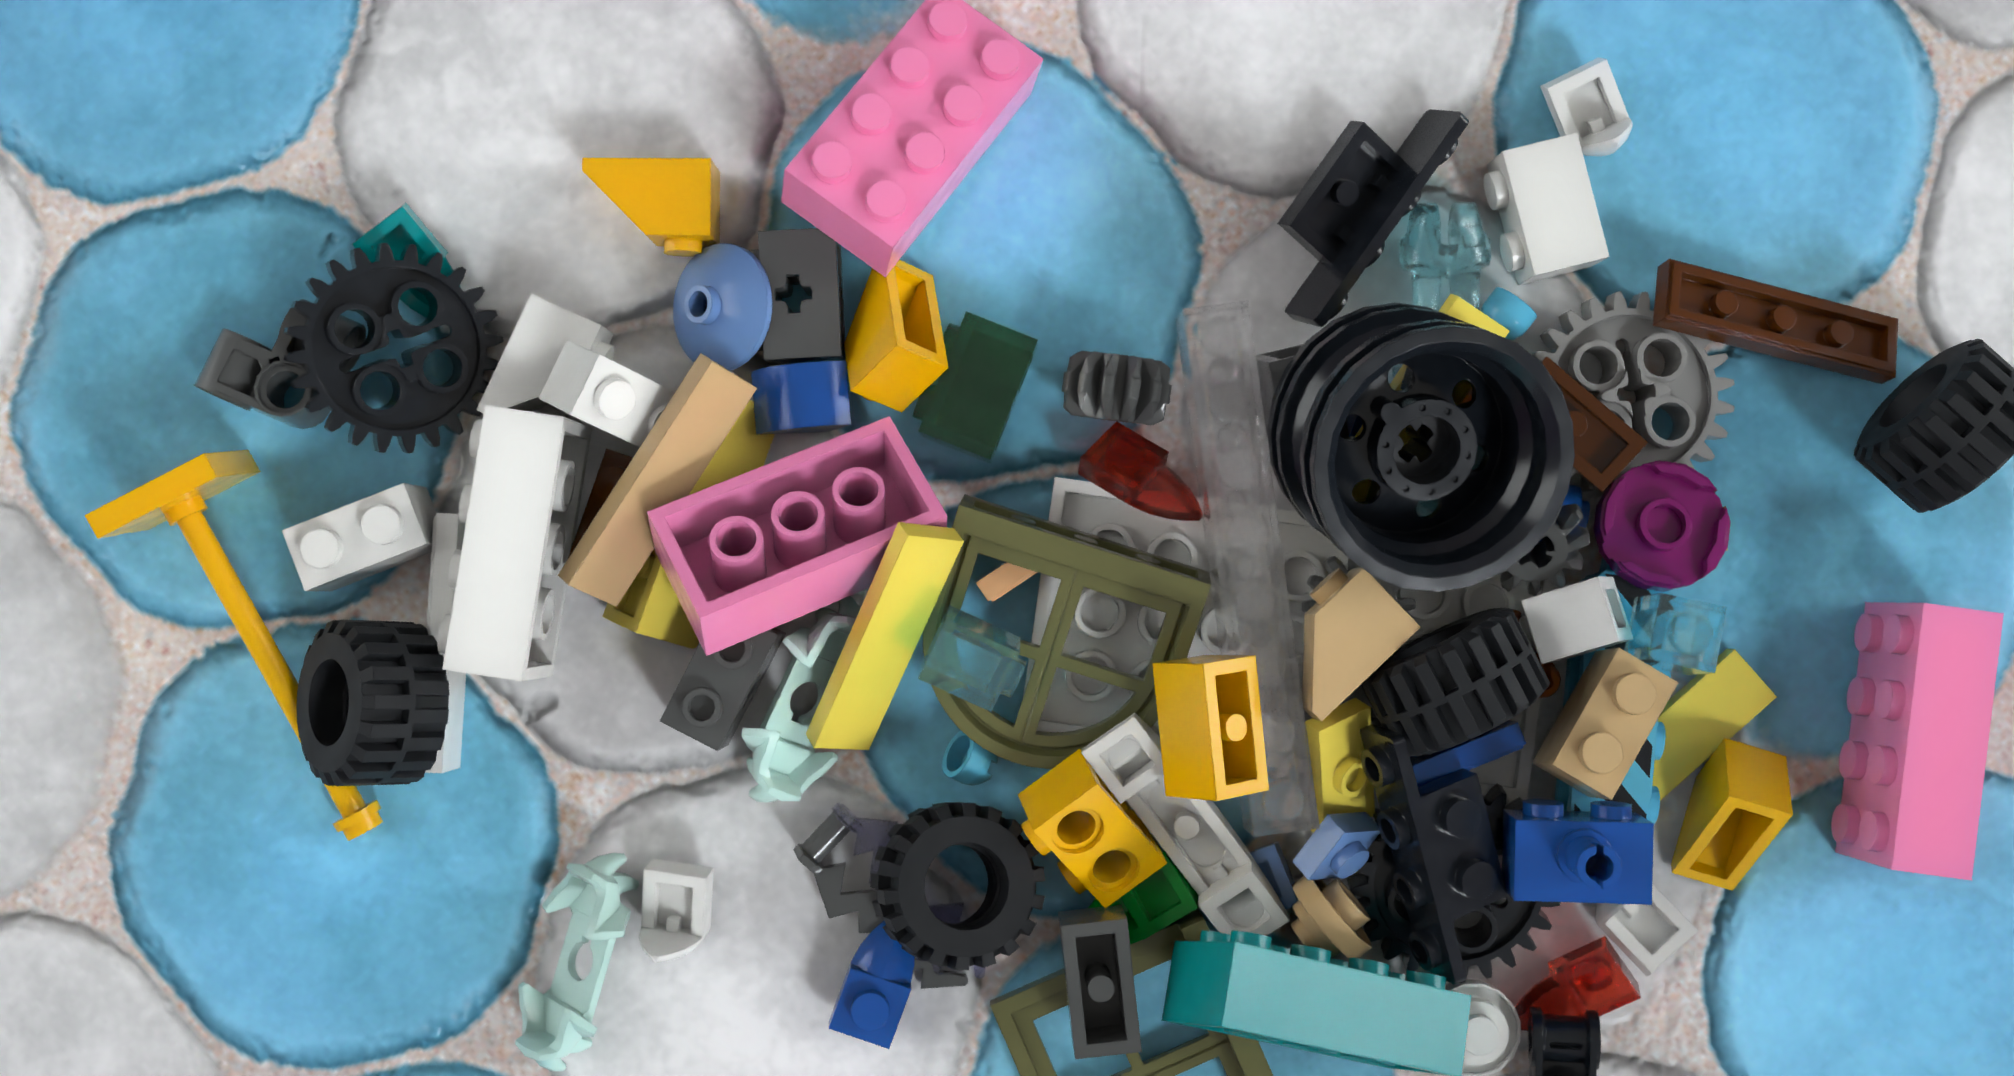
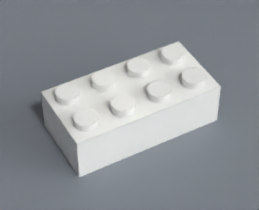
[437,405,592,682]

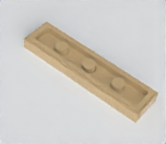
[558,353,757,607]

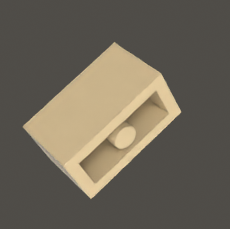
[1532,648,1679,800]

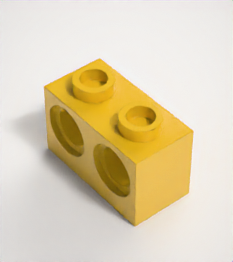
[1018,748,1167,909]

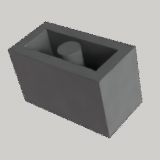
[1058,904,1142,1059]

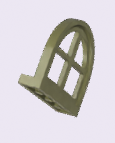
[923,494,1211,769]

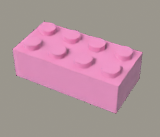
[781,0,1044,277]
[647,416,948,656]
[1831,602,2004,881]

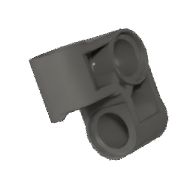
[194,299,366,429]

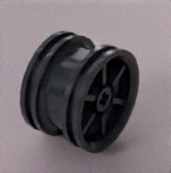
[1267,302,1575,592]

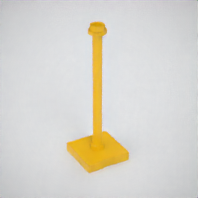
[84,450,383,841]

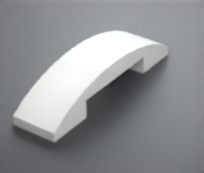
[1081,713,1290,936]

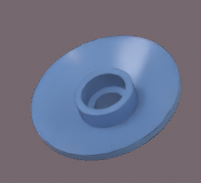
[673,243,772,371]

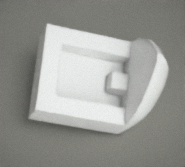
[1540,57,1633,156]
[639,858,714,963]
[1595,884,1698,977]

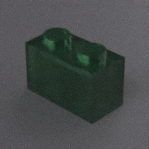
[912,311,1038,464]

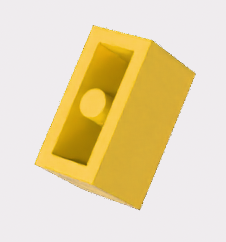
[1152,655,1269,801]

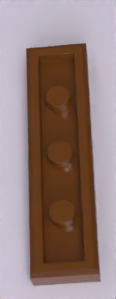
[1653,259,1898,384]

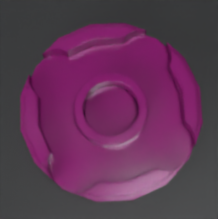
[1593,460,1731,592]

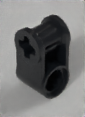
[1527,1006,1601,1076]

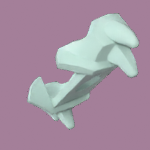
[741,596,860,802]
[515,853,639,1071]

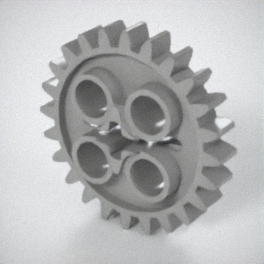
[1531,291,1735,492]

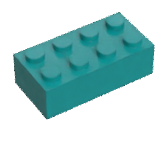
[1161,930,1472,1076]

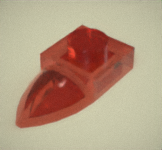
[1078,421,1203,521]
[1515,936,1641,1031]

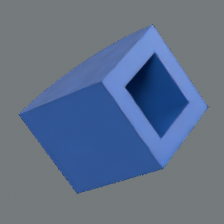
[751,361,851,435]

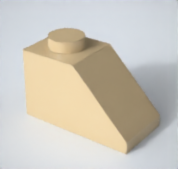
[1302,568,1421,721]

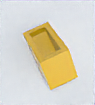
[582,158,720,257]
[844,260,949,413]
[1671,738,1793,891]

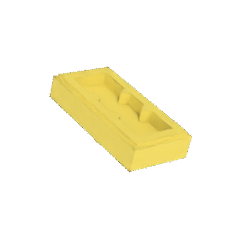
[1304,698,1375,833]

